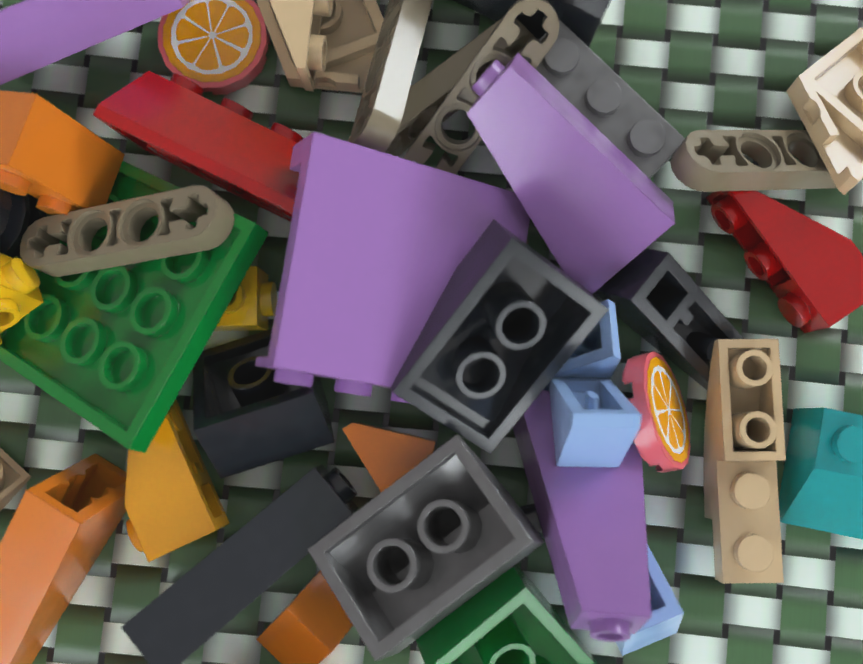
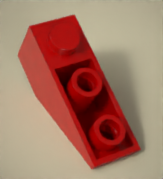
[706,190,863,333]

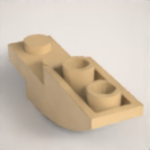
[704,339,786,583]

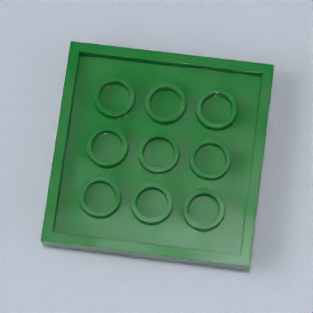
[0,161,269,453]

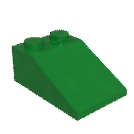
[416,564,599,664]

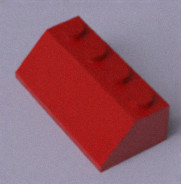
[93,71,304,222]

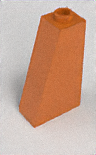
[0,453,127,664]

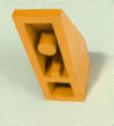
[124,399,230,562]

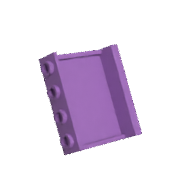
[255,132,530,404]

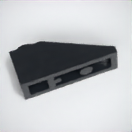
[595,248,744,390]

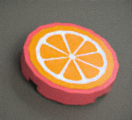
[158,0,270,95]
[622,351,691,473]

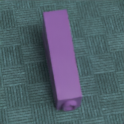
[0,0,191,85]
[467,53,675,294]
[513,390,651,642]

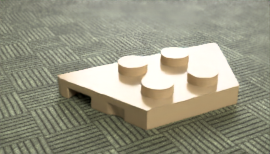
[256,0,384,93]
[786,27,863,195]

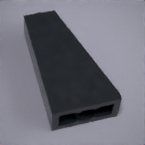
[121,465,358,664]

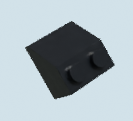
[193,328,335,479]

